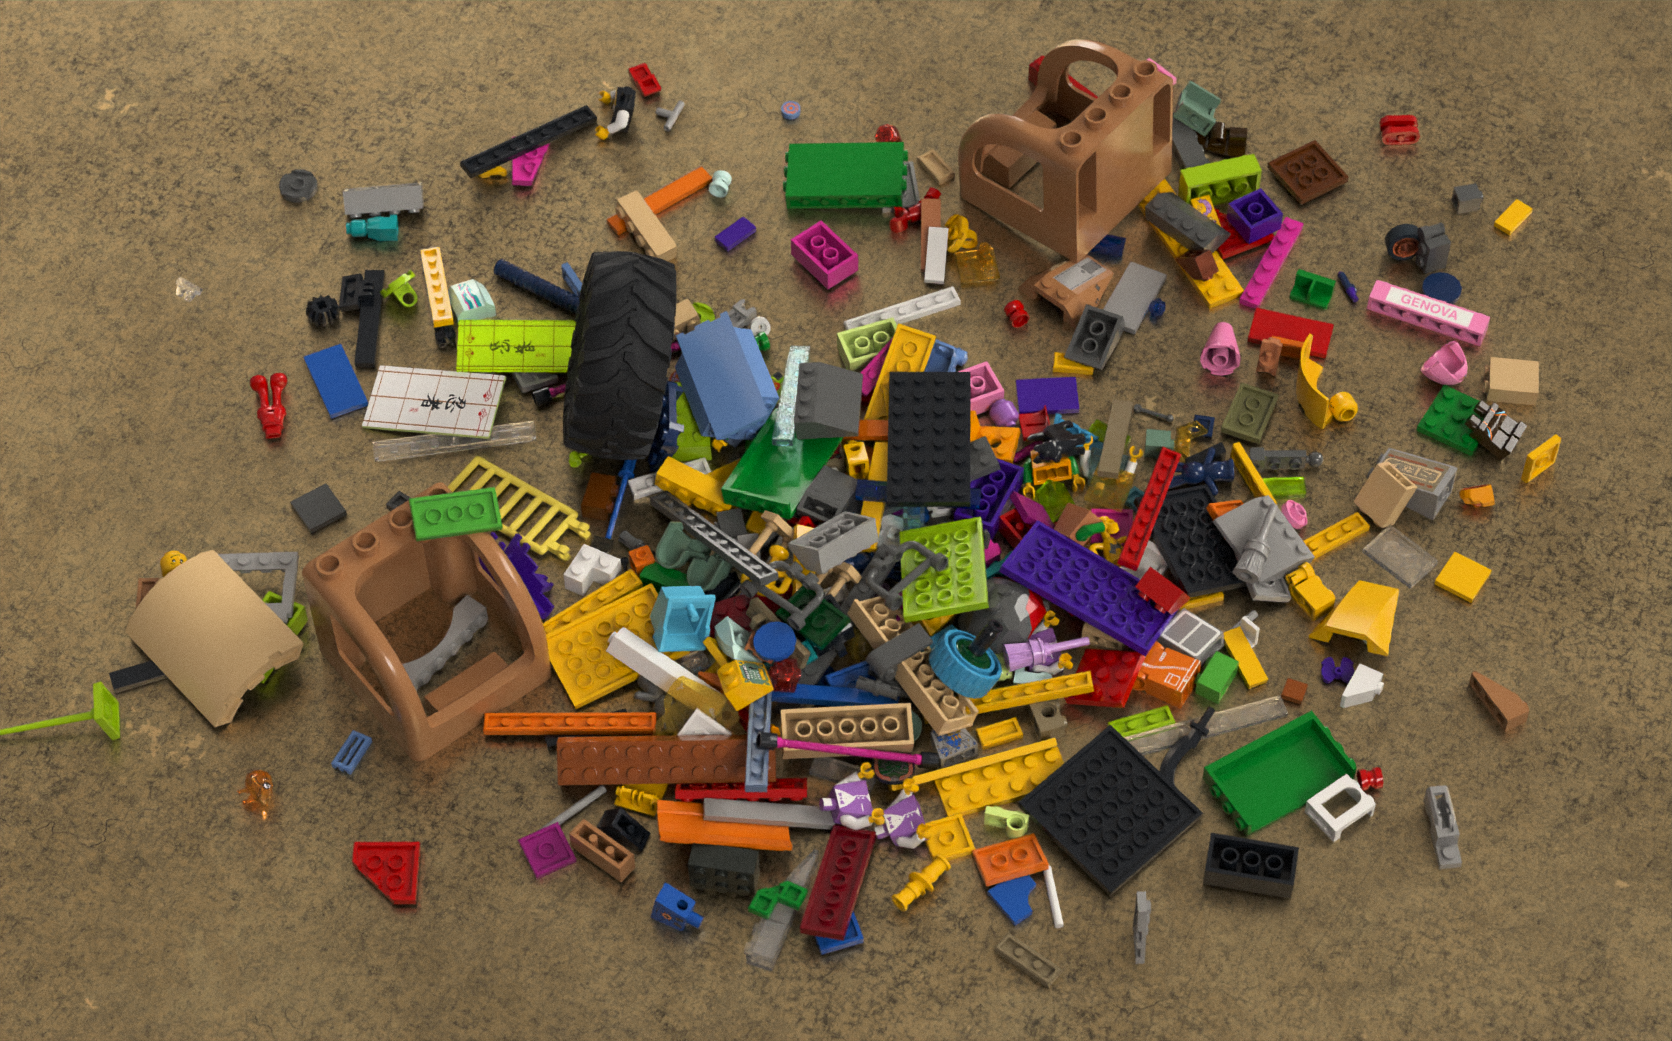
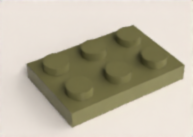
[1221,383,1279,444]

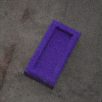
[714,216,756,252]

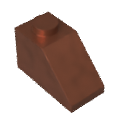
[1175,250,1219,282]

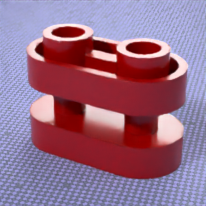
[1379,115,1420,145]

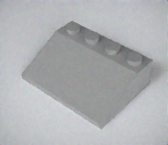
[1213,495,1315,584]

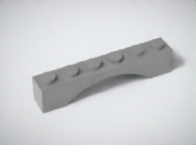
[402,595,488,692]

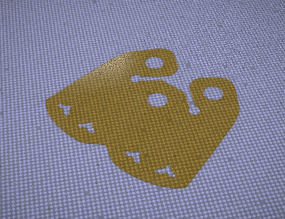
[653,676,739,736]

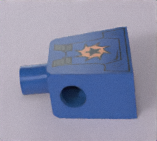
[651,883,704,931]

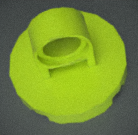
[379,270,417,308]

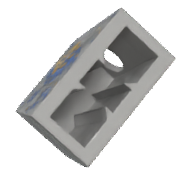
[930,728,978,769]

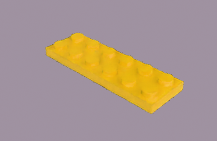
[864,323,936,443]
[934,746,1064,817]

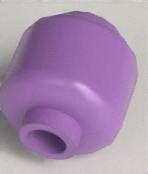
[989,399,1019,428]

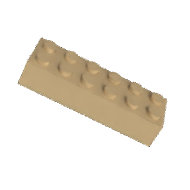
[780,703,914,759]

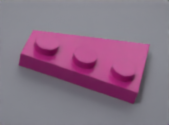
[512,136,550,186]

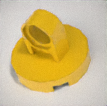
[944,214,978,253]

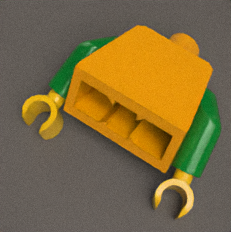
[1022,450,1085,499]

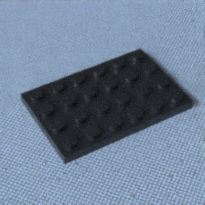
[1133,484,1247,598]

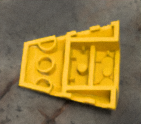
[1308,580,1399,656]

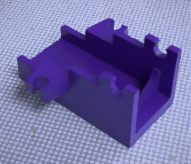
[478,532,555,619]

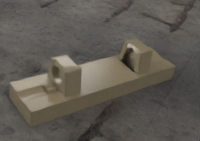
[746,597,811,670]

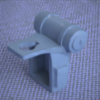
[924,339,968,372]

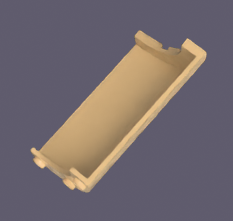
[125,550,304,727]

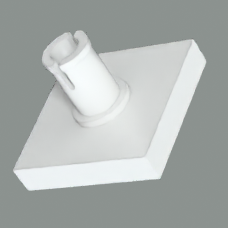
[677,708,732,735]

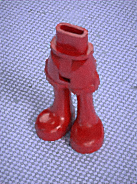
[250,373,288,439]

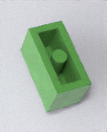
[1194,651,1239,704]

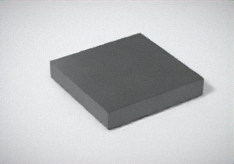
[290,483,347,534]

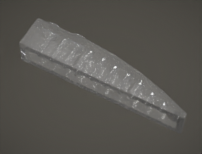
[744,849,819,972]

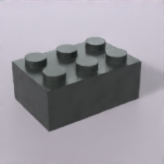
[688,843,760,896]

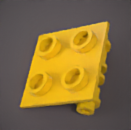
[614,784,669,817]

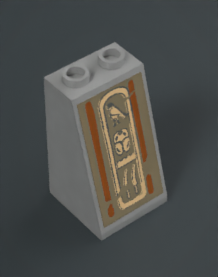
[1367,448,1458,520]

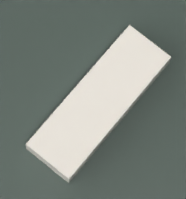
[924,227,948,284]

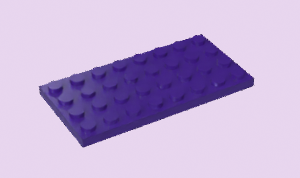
[999,520,1180,657]

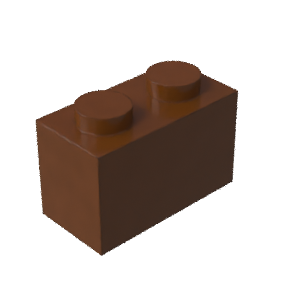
[581,472,619,521]

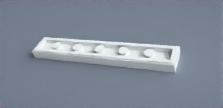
[843,286,961,330]

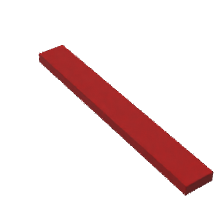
[1117,447,1182,571]

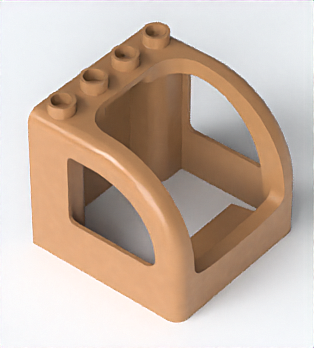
[958,39,1173,263]
[302,482,551,761]

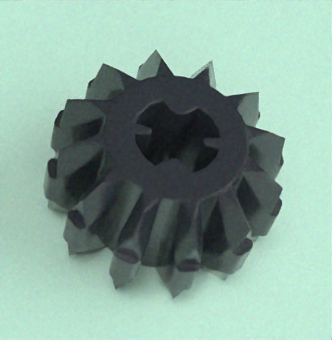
[306,294,340,328]

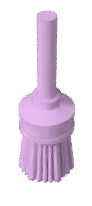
[1003,636,1090,672]

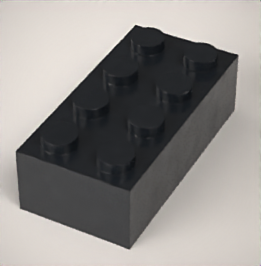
[1203,833,1299,899]

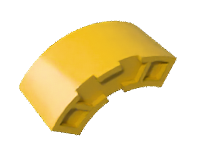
[1296,334,1334,430]

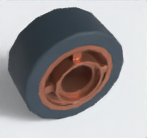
[1385,224,1420,260]

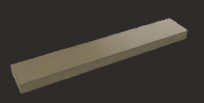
[1097,399,1134,479]

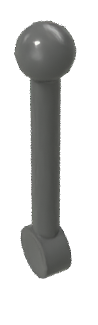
[1134,404,1174,422]

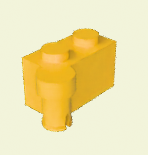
[1285,562,1336,622]

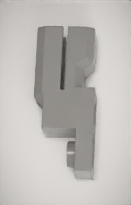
[1424,785,1462,870]

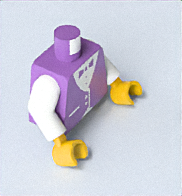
[1026,611,1073,676]
[819,762,885,830]
[874,778,932,849]

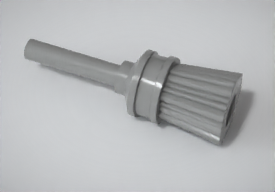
[1232,504,1278,584]

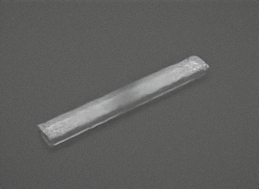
[373,421,537,462]
[1124,695,1288,755]

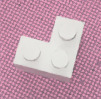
[564,544,622,596]

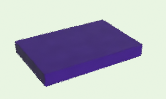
[1016,377,1080,414]

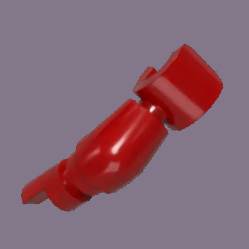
[890,187,941,233]

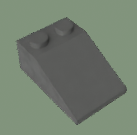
[1064,304,1125,371]

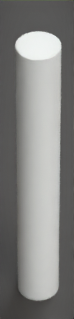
[1043,866,1064,928]

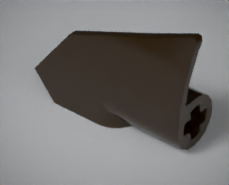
[1196,122,1247,158]

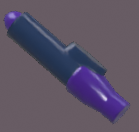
[1338,271,1359,302]

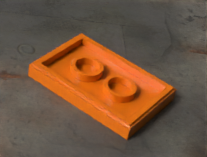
[972,833,1049,887]

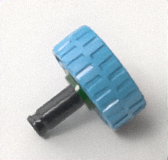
[929,619,1003,699]

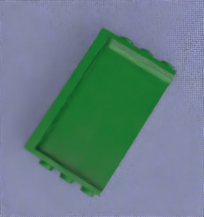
[783,142,908,209]
[721,408,843,520]
[1203,710,1357,837]

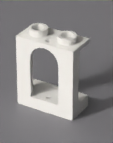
[1305,774,1376,842]

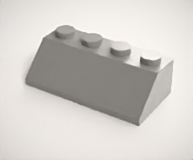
[343,182,424,218]
[788,511,879,574]

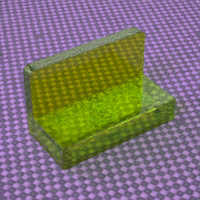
[1035,479,1076,523]

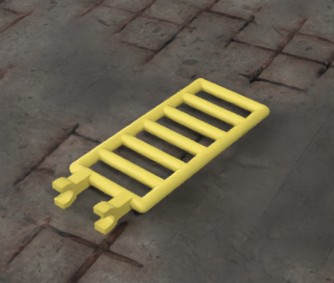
[447,456,591,563]

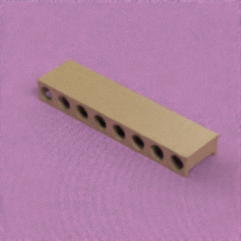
[847,596,979,736]

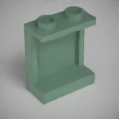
[1173,81,1221,136]

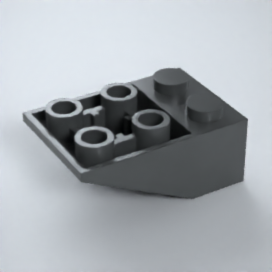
[796,465,862,526]

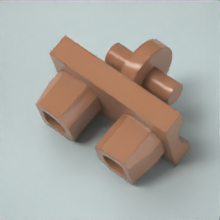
[1256,337,1283,376]

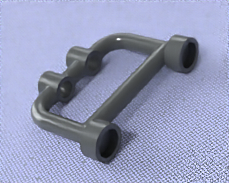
[866,541,949,611]
[739,561,824,631]

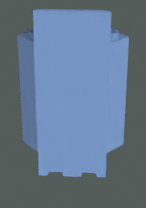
[675,311,779,441]

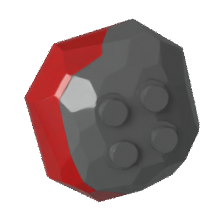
[956,577,1047,654]

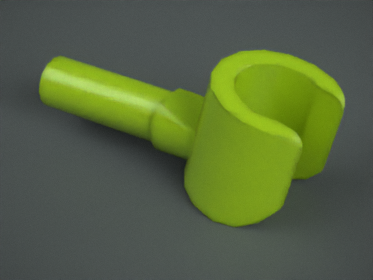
[569,451,588,468]

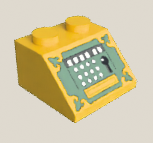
[716,660,774,711]

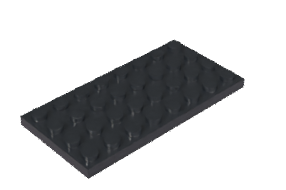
[887,372,971,507]

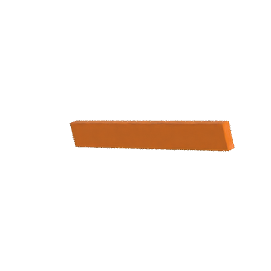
[483,712,657,735]

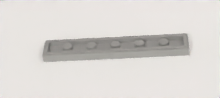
[703,798,835,830]

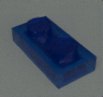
[1090,234,1126,257]

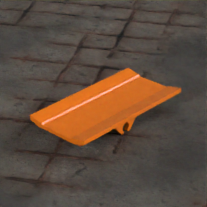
[657,800,792,851]

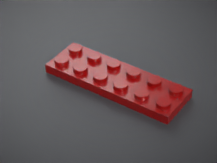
[675,778,807,802]

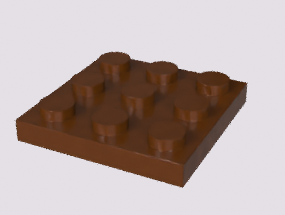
[1267,140,1349,205]

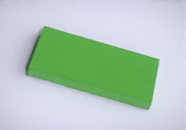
[409,487,503,541]

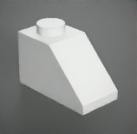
[1340,664,1384,708]

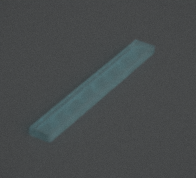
[772,346,810,446]

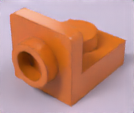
[628,545,655,579]

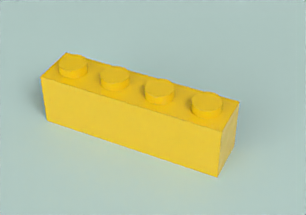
[655,456,736,517]

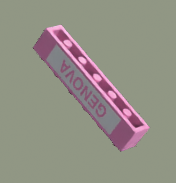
[1367,280,1490,346]

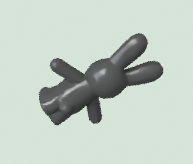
[634,675,688,735]

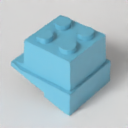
[650,586,716,652]

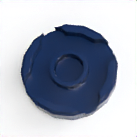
[1422,272,1462,305]

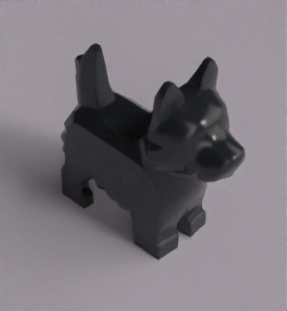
[1027,420,1085,464]

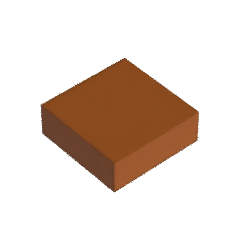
[1281,678,1308,705]

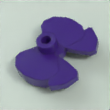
[1321,657,1355,684]

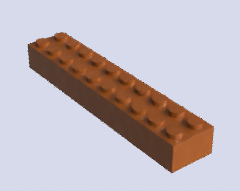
[557,734,776,785]

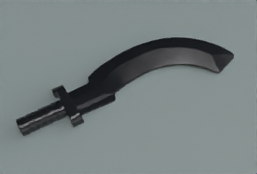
[1160,707,1215,786]

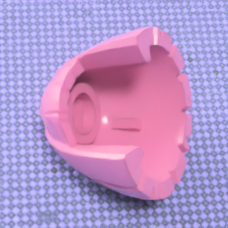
[1420,341,1468,385]

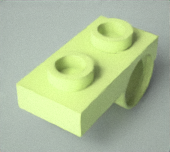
[984,806,1029,840]

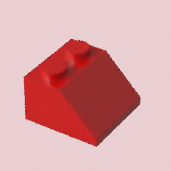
[1135,566,1190,615]

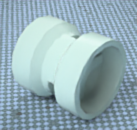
[709,170,732,198]

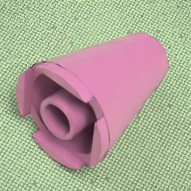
[1200,322,1241,376]

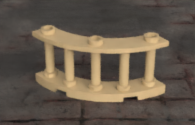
[747,510,862,598]

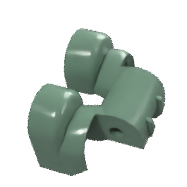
[656,521,733,591]

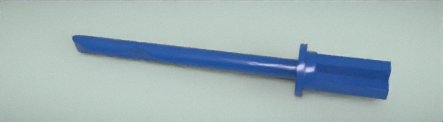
[605,459,637,543]

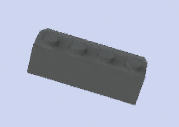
[794,362,863,439]

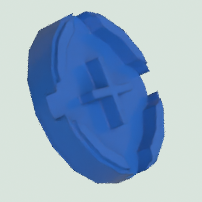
[753,622,796,662]

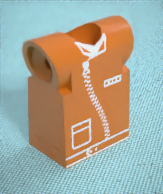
[1132,642,1201,709]

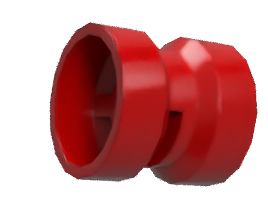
[1004,300,1030,328]
[1357,767,1383,791]

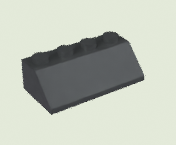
[1145,192,1231,254]

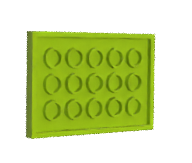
[899,516,989,623]

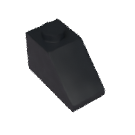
[596,807,651,851]

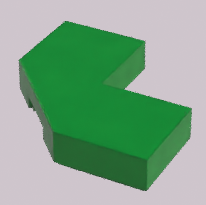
[748,881,808,920]

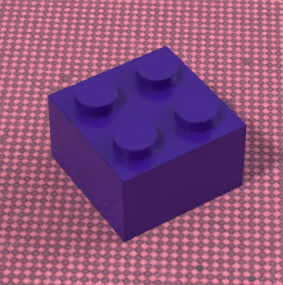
[1227,188,1283,244]

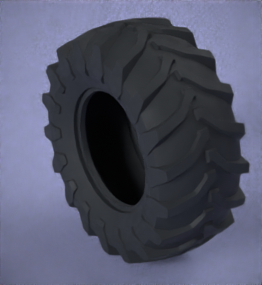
[563,251,677,460]

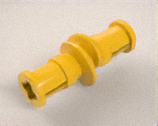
[892,854,951,912]

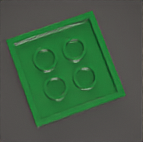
[1416,385,1490,456]

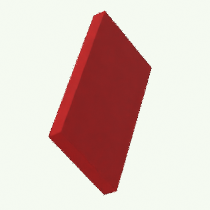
[1247,307,1334,359]

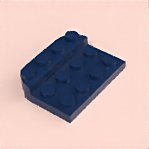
[648,380,684,473]

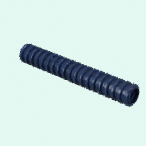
[494,259,580,314]

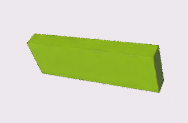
[1107,705,1176,740]

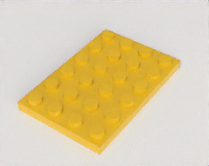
[546,583,690,709]

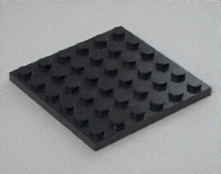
[1017,725,1203,896]

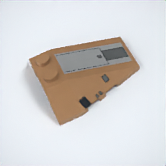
[1018,255,1114,329]

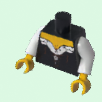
[595,86,636,140]

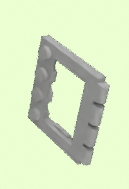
[218,552,299,623]

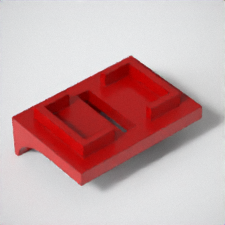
[1019,405,1050,442]

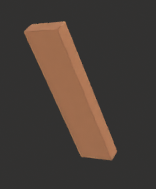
[921,199,941,272]

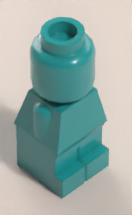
[346,215,399,241]

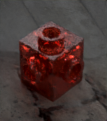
[769,658,801,693]

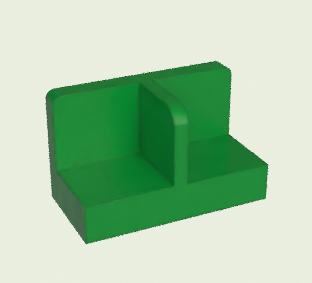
[1289,269,1336,310]

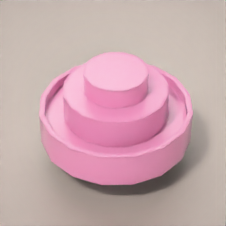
[1281,500,1307,529]

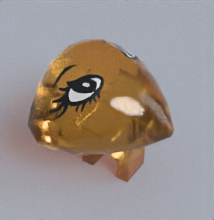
[238,770,273,806]

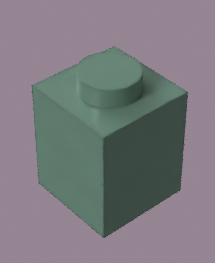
[1144,429,1175,458]

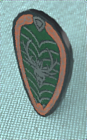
[872,753,915,785]

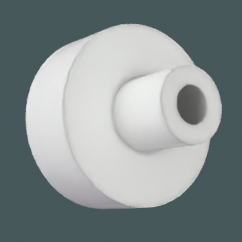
[750,316,771,336]

